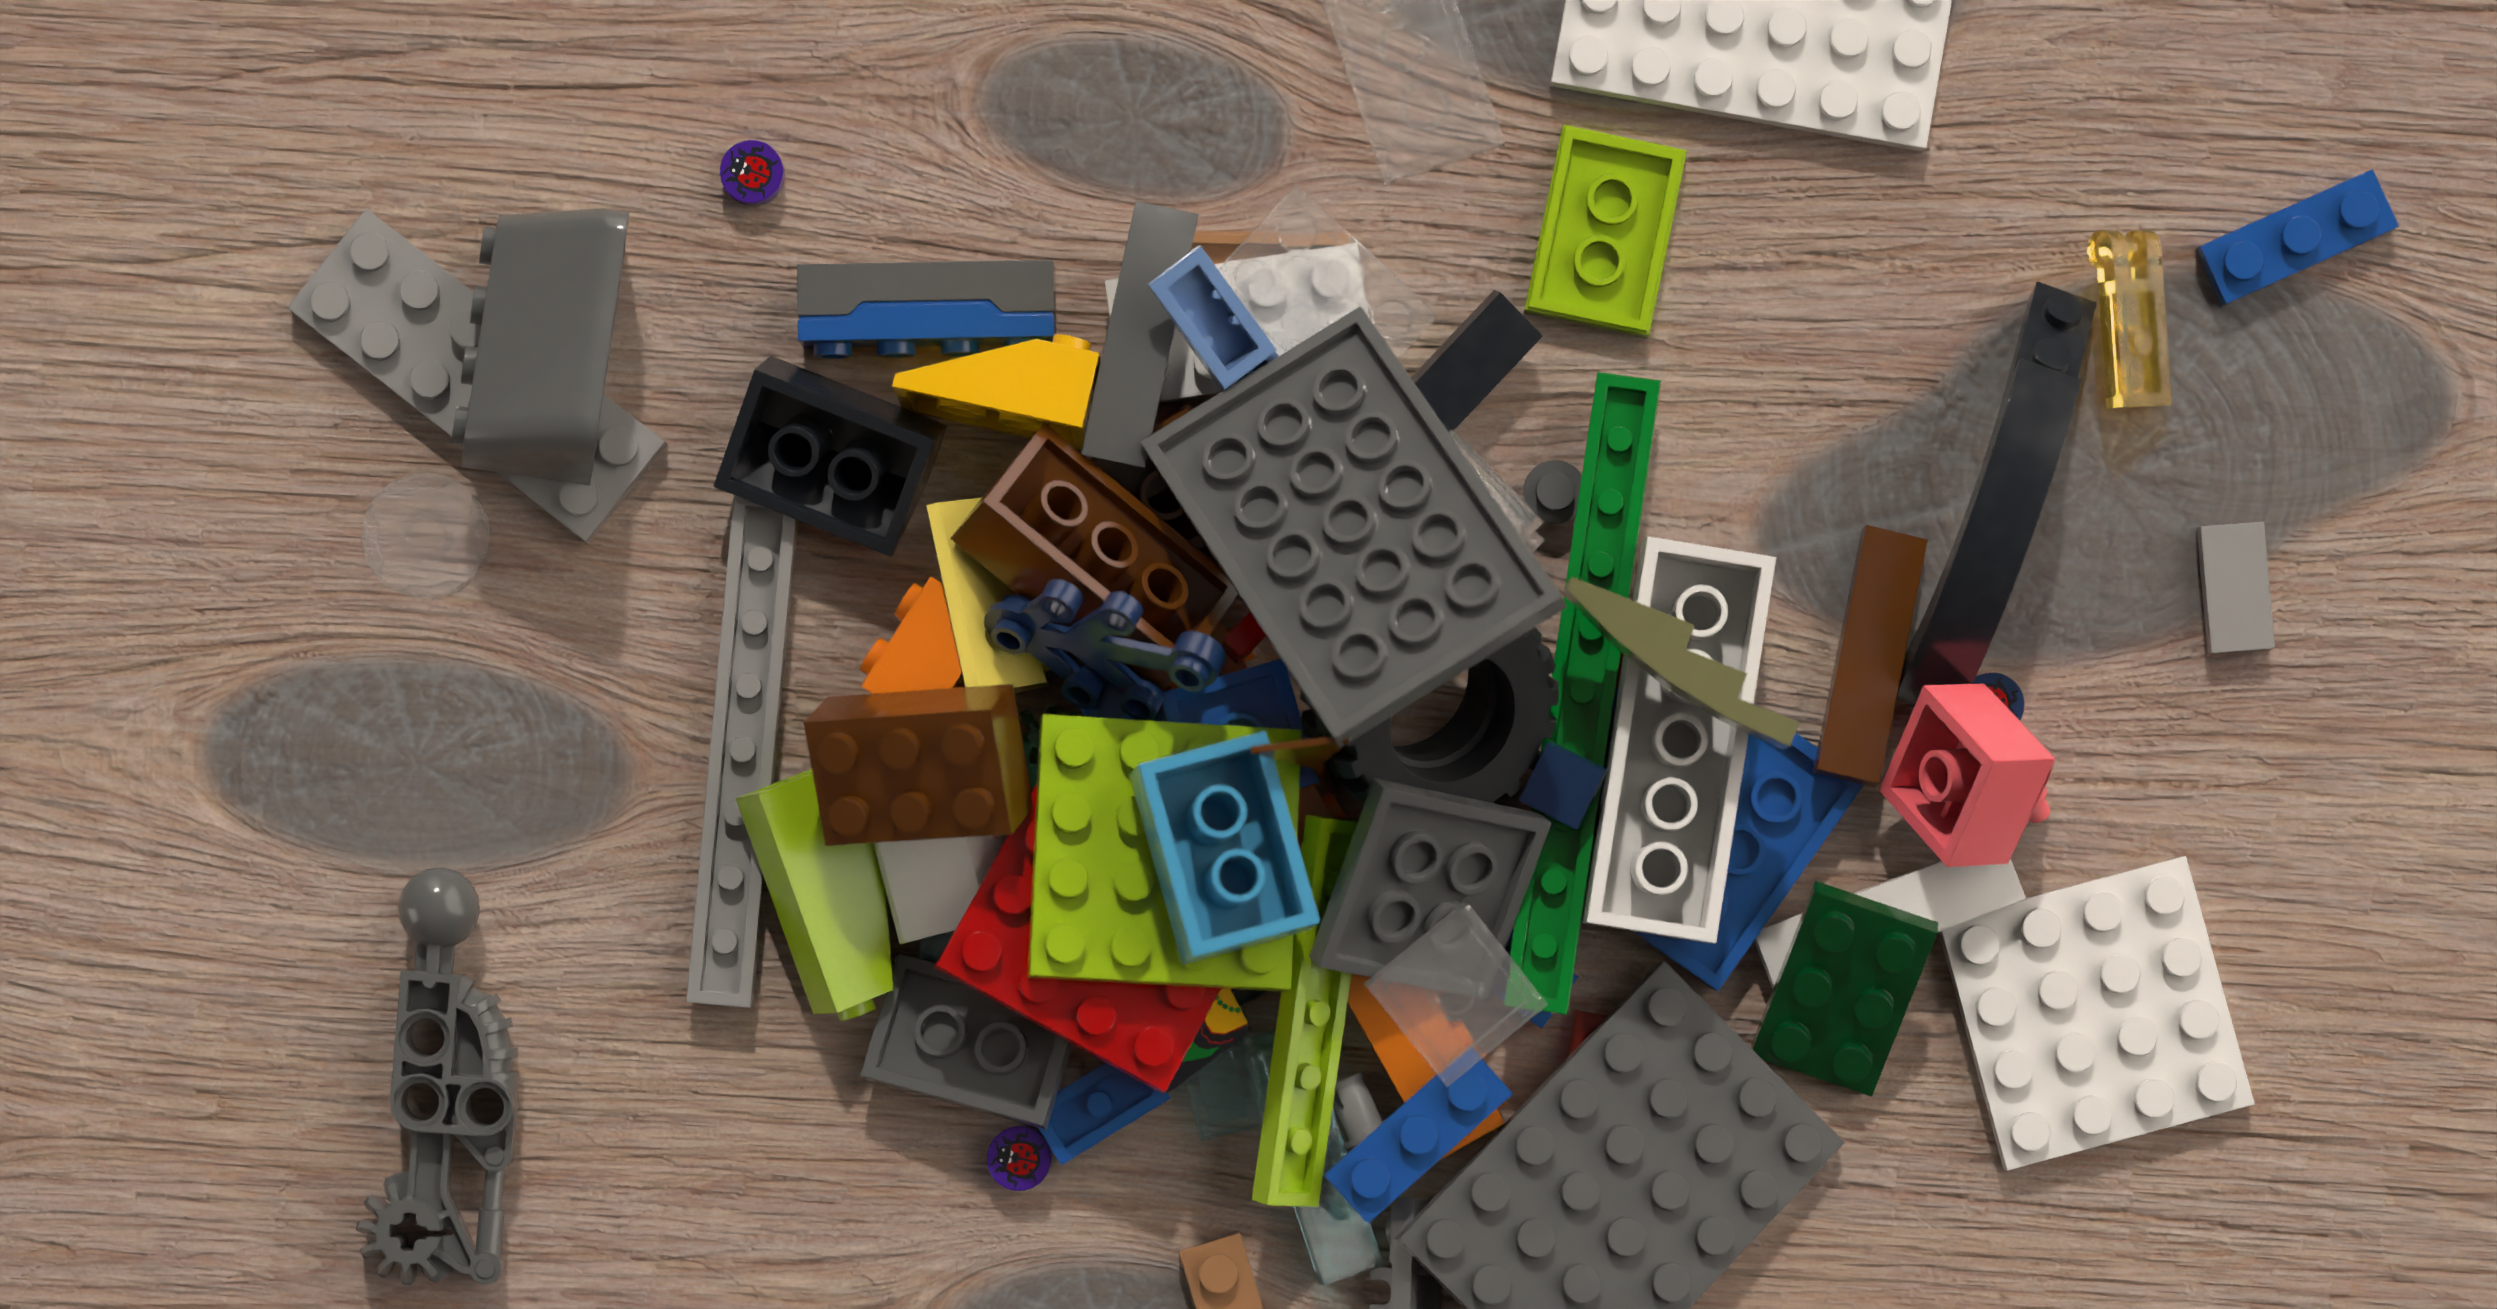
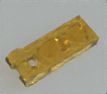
[2087,230,2172,409]

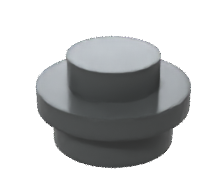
[1523,460,1582,524]

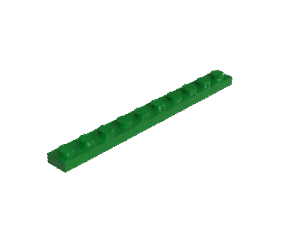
[1503,372,1661,1016]

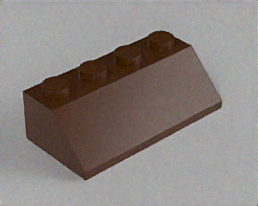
[950,423,1238,691]

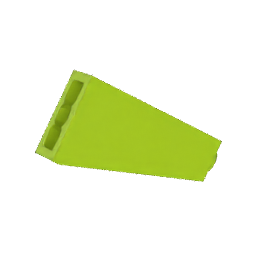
[735,769,893,1021]

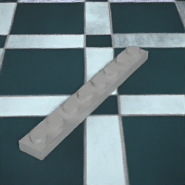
[686,495,798,1008]

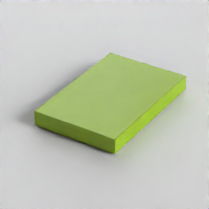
[1524,124,1687,338]

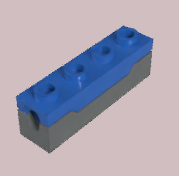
[797,260,1056,359]

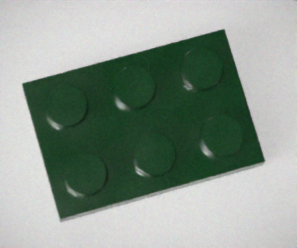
[1751,881,1938,1097]

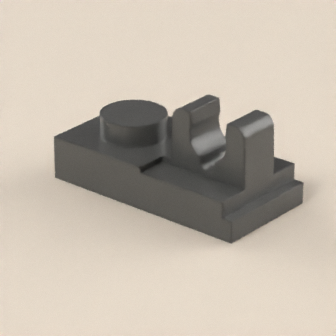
[1369,1196,1442,1309]

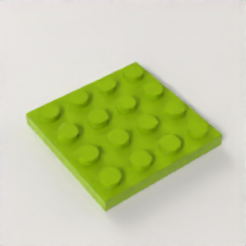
[1028,714,1302,992]

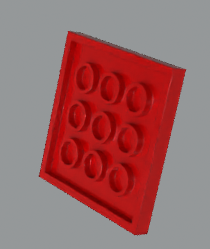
[934,783,1222,1094]

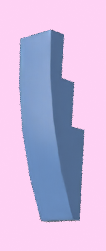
[1147,246,1279,392]

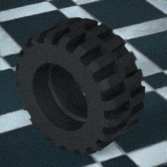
[1300,627,1559,805]

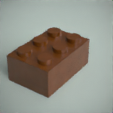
[803,684,1033,846]

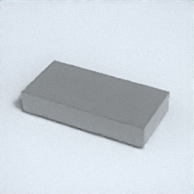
[2196,522,2275,654]

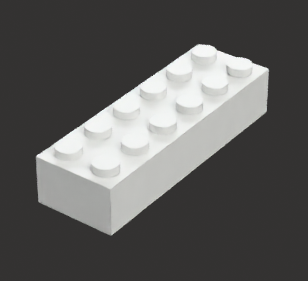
[1582,536,1776,943]

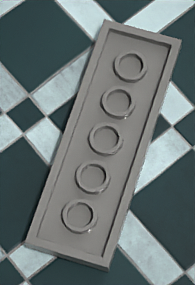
[287,208,667,543]

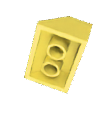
[926,497,1051,693]

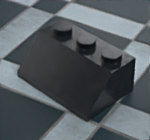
[713,356,948,557]

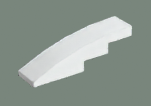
[1754,859,2026,989]

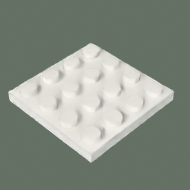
[1939,856,2255,1171]

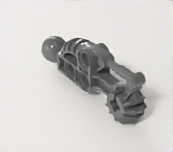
[356,867,520,1285]

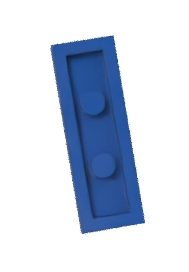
[2195,169,2399,307]
[1324,1045,1513,1224]

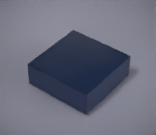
[1519,741,1608,830]

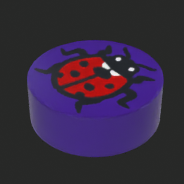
[720,140,785,206]
[987,1126,1052,1191]

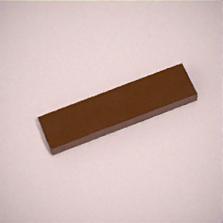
[1813,525,1928,788]

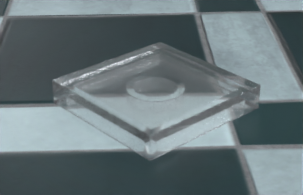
[1364,902,1548,1087]

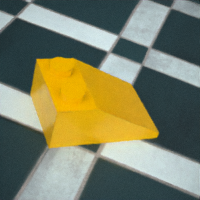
[892,334,1101,450]

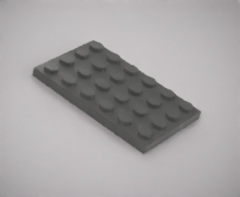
[1140,306,1566,748]
[1394,961,1845,1309]

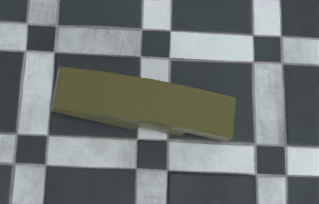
[1563,577,1799,750]

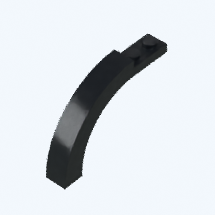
[1896,281,2097,706]

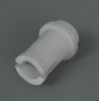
[1333,1072,1383,1149]

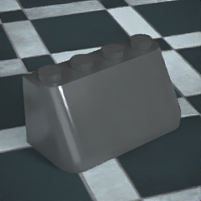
[451,208,629,486]

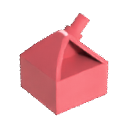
[1879,683,2056,867]

